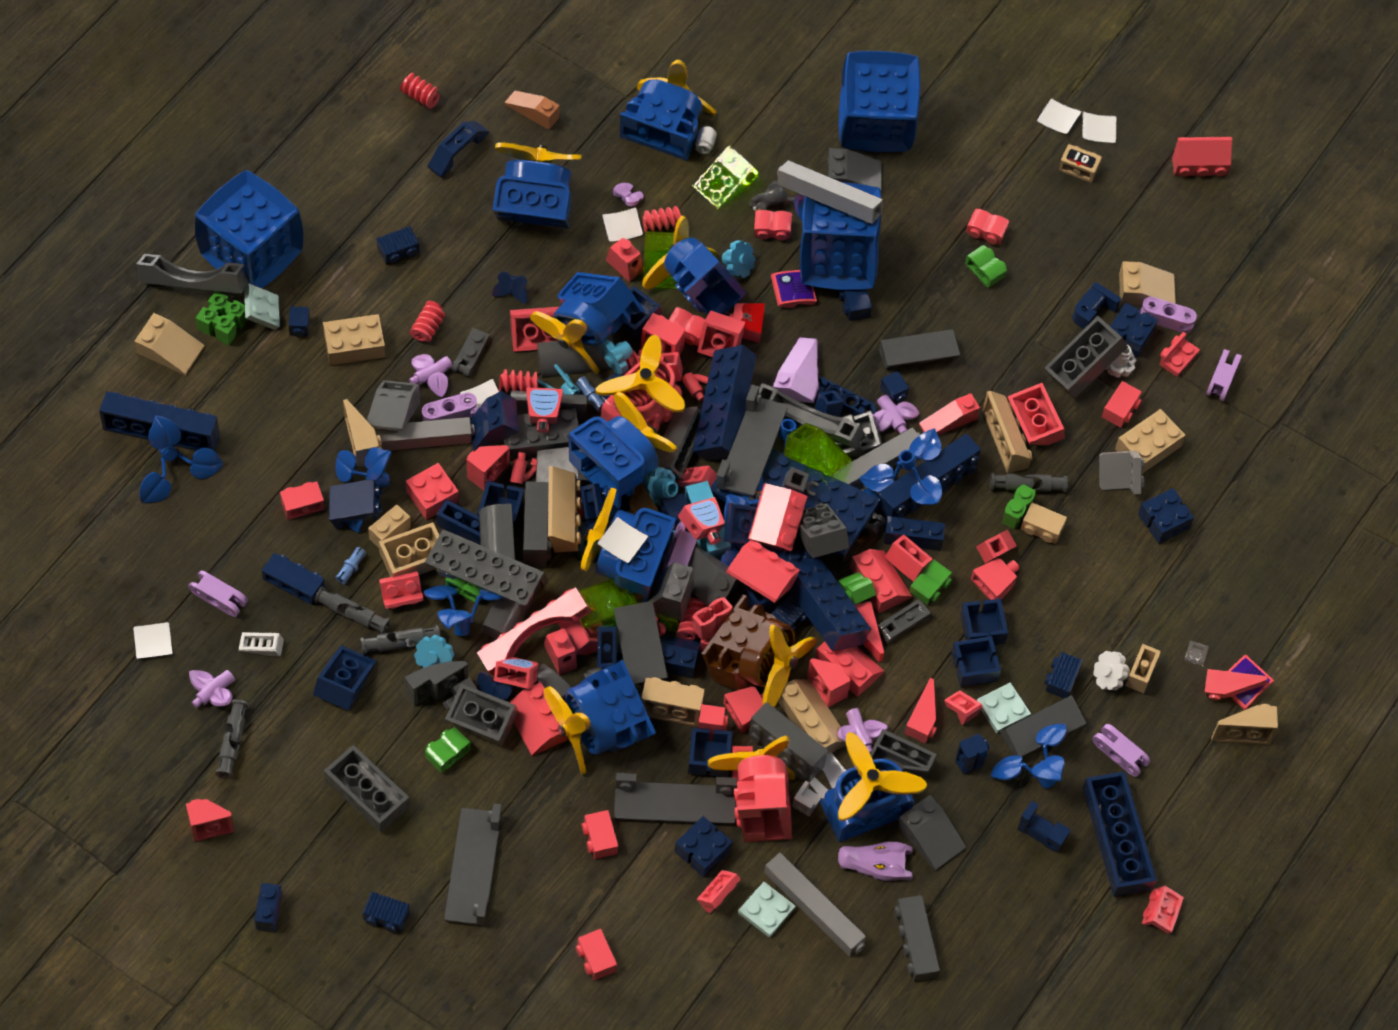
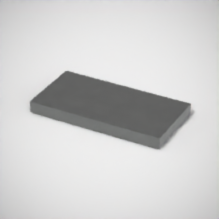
[614,601,667,685]

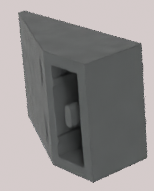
[367,380,420,432]
[798,503,849,558]

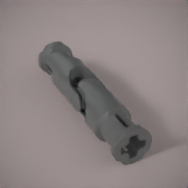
[990,473,1068,493]
[314,586,391,634]
[360,625,441,655]
[215,699,249,779]

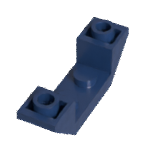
[428,121,489,178]

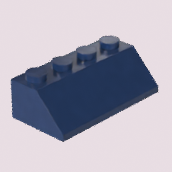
[617,635,700,679]

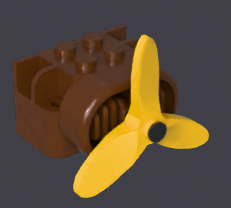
[702,595,817,707]

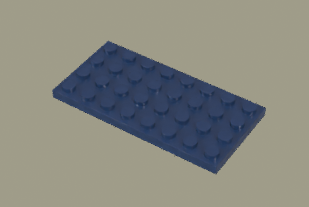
[710,449,880,558]

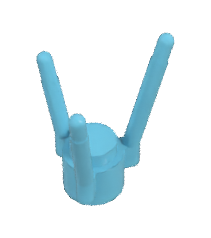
[538,364,580,395]

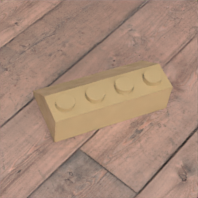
[982,391,1032,473]
[548,466,582,553]
[778,679,846,754]

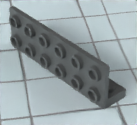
[716,385,788,497]
[425,529,548,607]
[614,773,737,825]
[444,803,501,926]

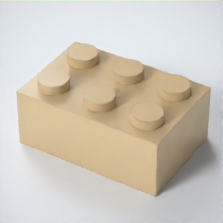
[323,314,385,366]
[1115,409,1185,474]
[379,522,439,577]
[641,677,705,727]

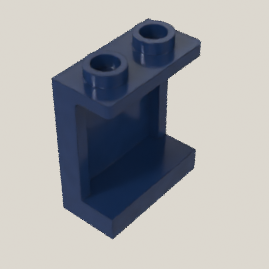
[329,479,382,529]

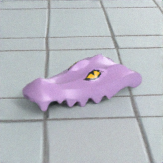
[838,842,913,881]

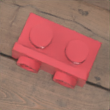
[1159,332,1200,377]
[379,572,424,609]
[697,870,740,913]
[1142,886,1184,934]

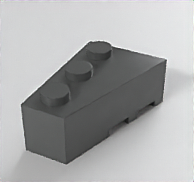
[870,729,937,778]

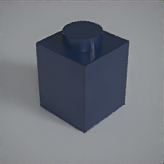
[289,306,310,337]
[880,371,909,404]
[815,390,844,417]

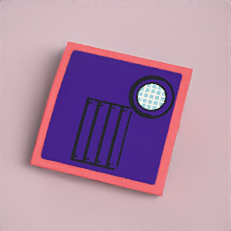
[771,270,817,308]
[1228,654,1274,710]

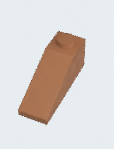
[505,91,559,130]

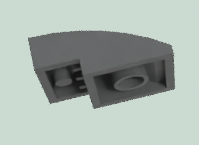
[818,411,882,461]
[405,661,468,706]

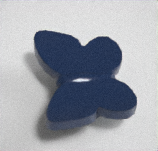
[492,272,528,303]
[477,671,513,701]

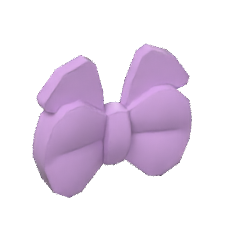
[613,183,643,206]

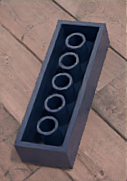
[693,345,757,461]
[99,391,220,451]
[875,433,981,520]
[779,547,871,652]
[1083,771,1156,897]

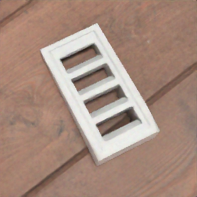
[239,632,283,657]

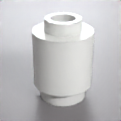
[695,126,717,154]

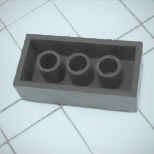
[1045,316,1128,399]
[502,408,579,461]
[523,481,551,568]
[748,702,828,783]
[324,745,410,833]

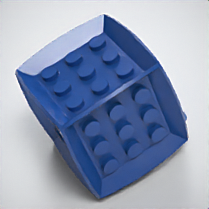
[839,51,920,152]
[195,170,304,289]
[794,182,881,290]

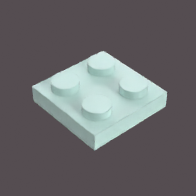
[244,284,280,330]
[977,683,1031,734]
[738,882,795,938]

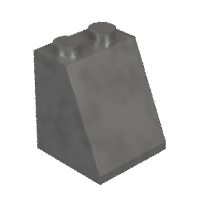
[647,562,694,621]

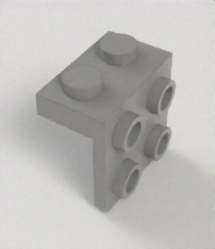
[1099,451,1144,494]

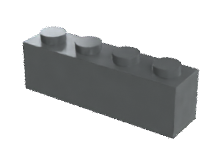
[894,895,940,982]

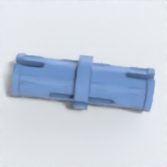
[576,376,604,412]
[335,547,367,585]

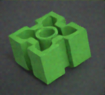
[196,291,248,345]

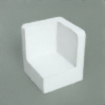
[792,781,821,816]

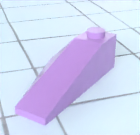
[773,337,819,403]

